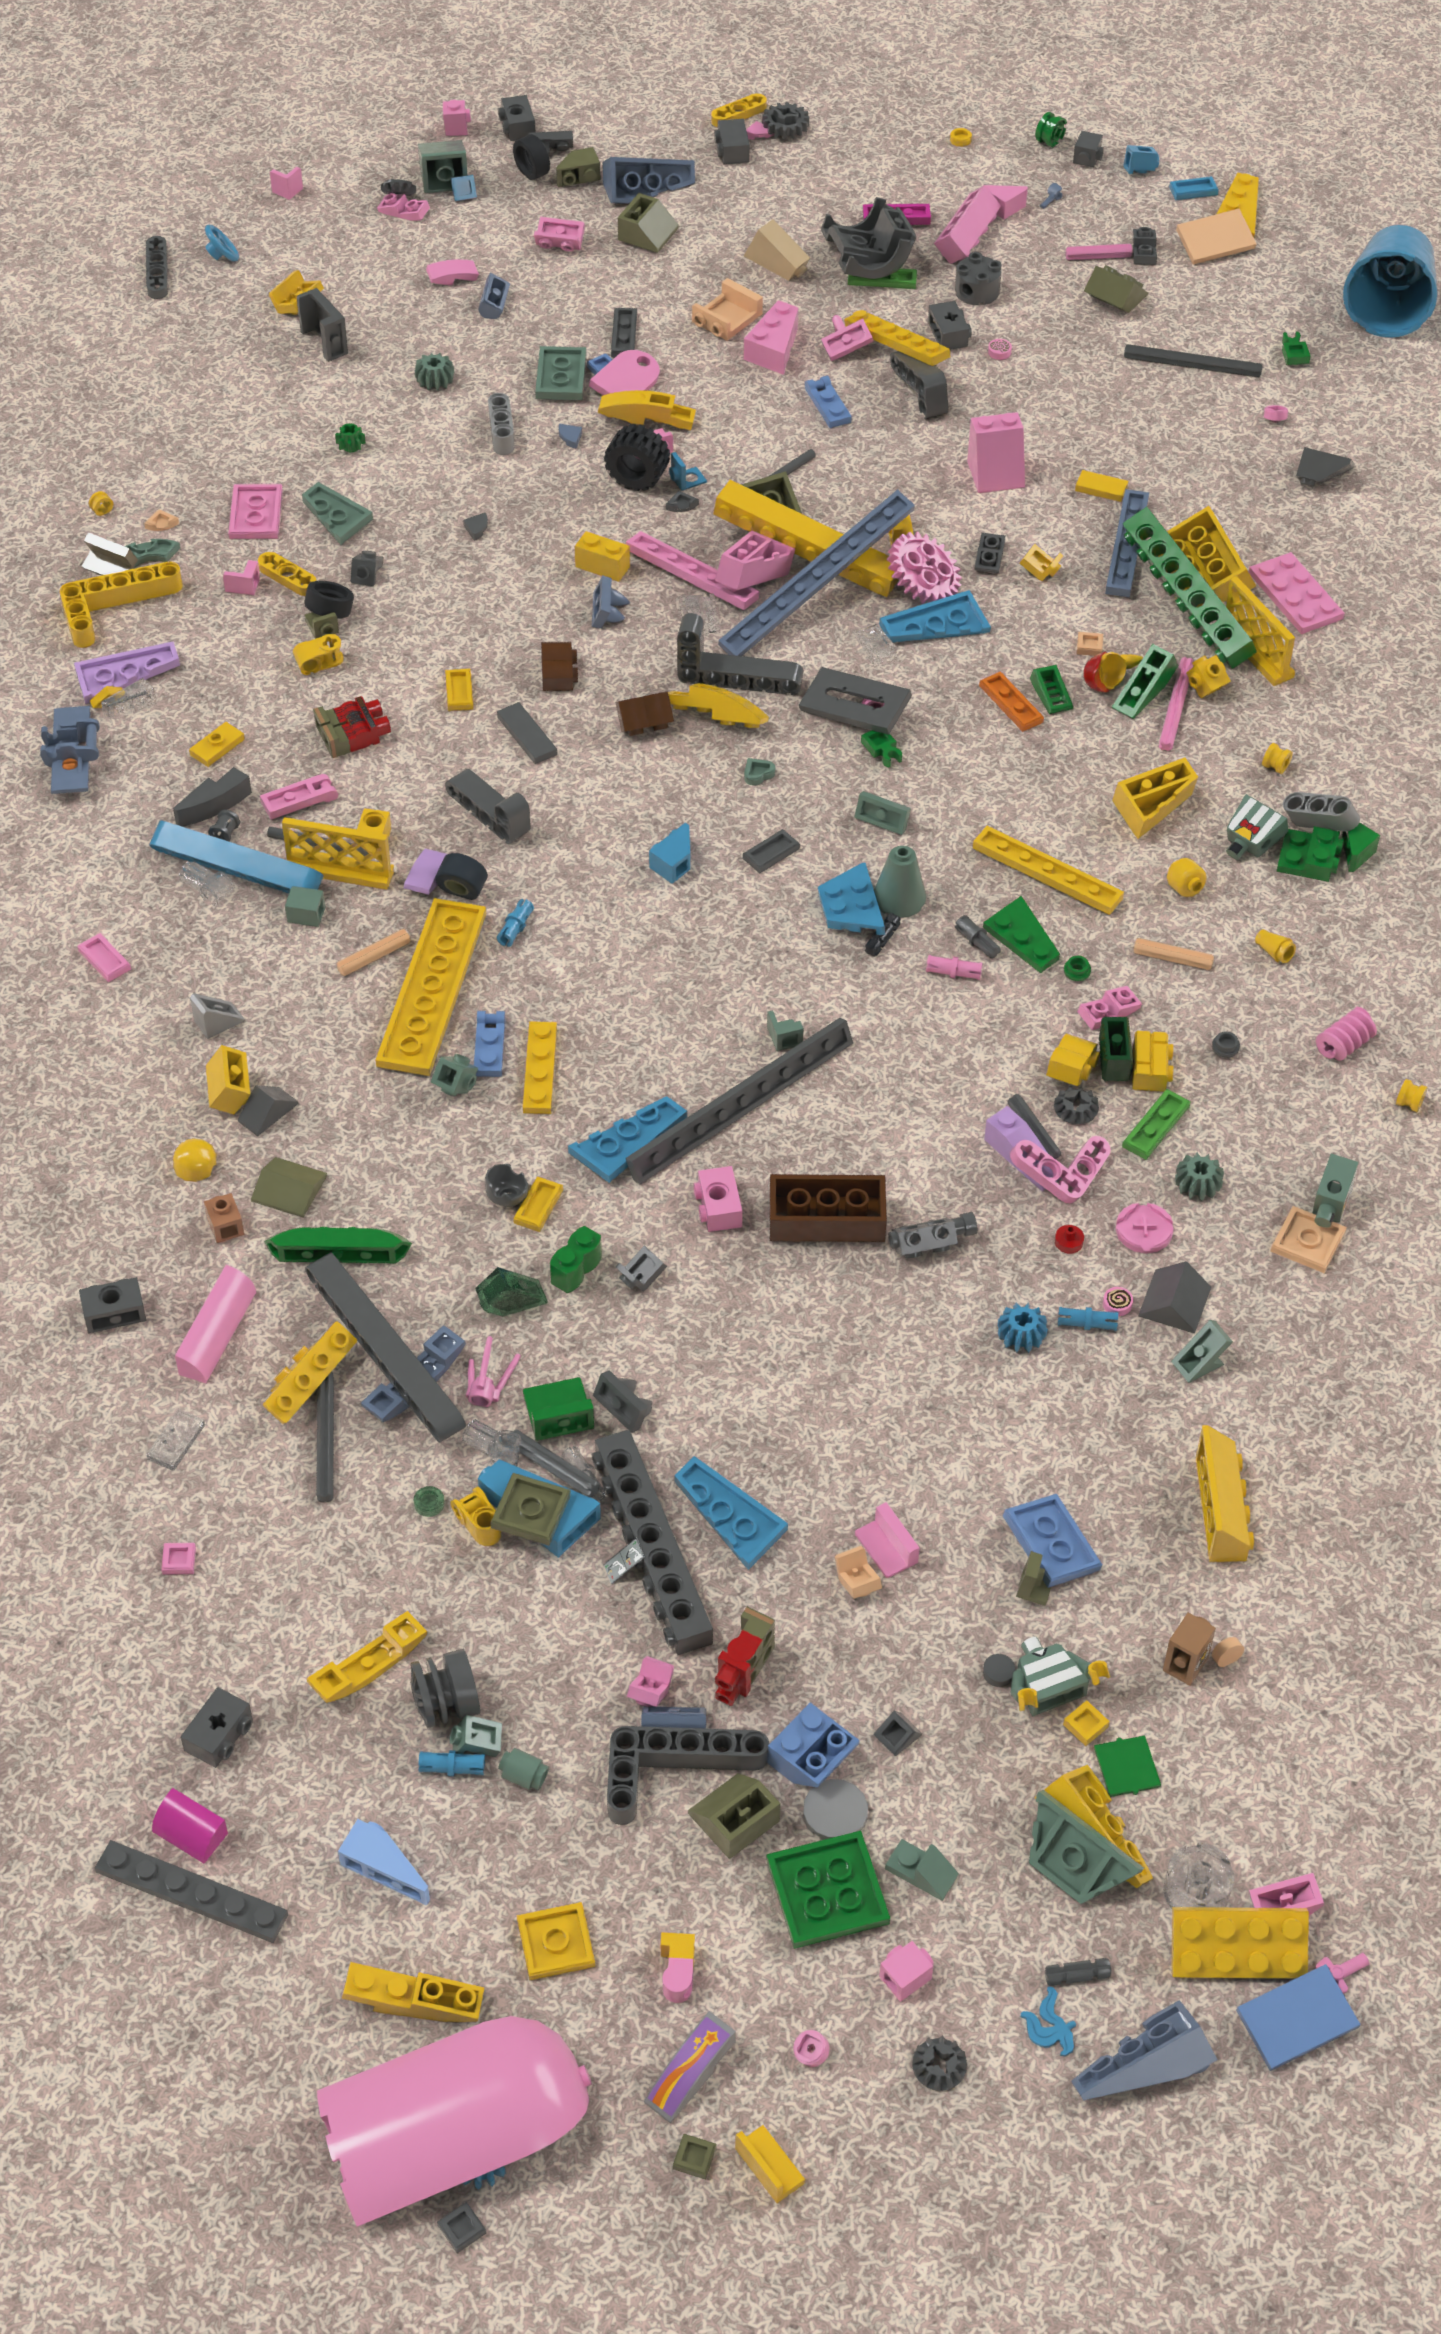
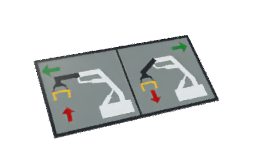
[604,1537,645,1584]

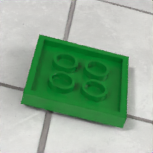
[766,1830,890,1949]

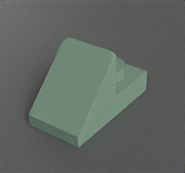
[1171,1320,1233,1383]
[885,1839,959,1901]

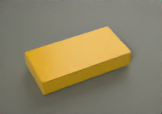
[1075,470,1129,502]
[445,669,473,711]
[513,1176,563,1232]

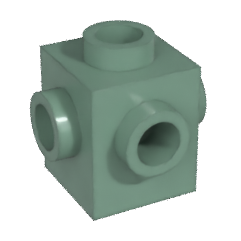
[431,1054,478,1096]

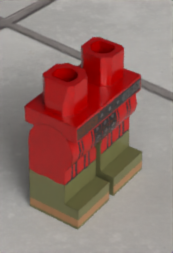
[313,696,391,758]
[715,1606,775,1706]

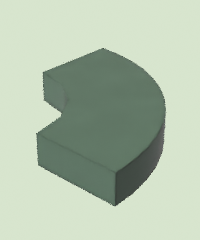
[124,539,180,569]

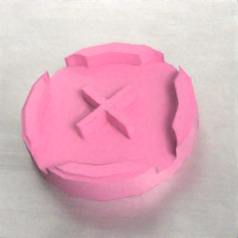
[1116,1203,1174,1254]

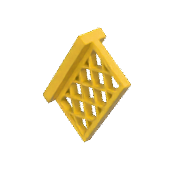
[1226,576,1296,686]
[282,817,395,890]

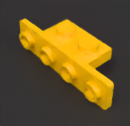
[263,1321,357,1424]

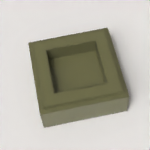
[673,2134,717,2180]

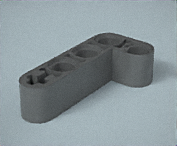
[890,351,949,419]
[445,769,531,844]

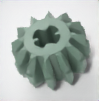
[414,353,455,391]
[1175,1152,1224,1201]

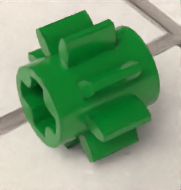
[335,423,366,453]

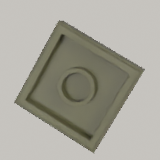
[491,1473,571,1546]

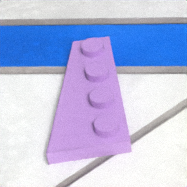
[74,642,180,704]

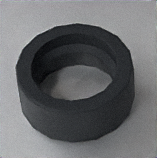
[513,134,550,180]
[304,581,354,619]

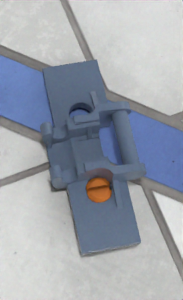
[40,706,100,794]

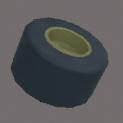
[435,853,488,900]

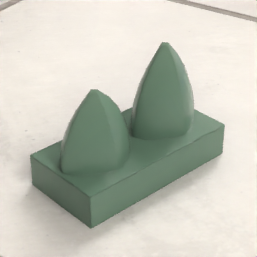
[854,791,911,835]

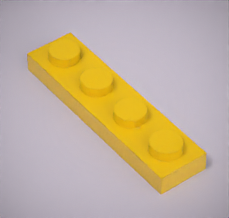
[523,1021,557,1114]

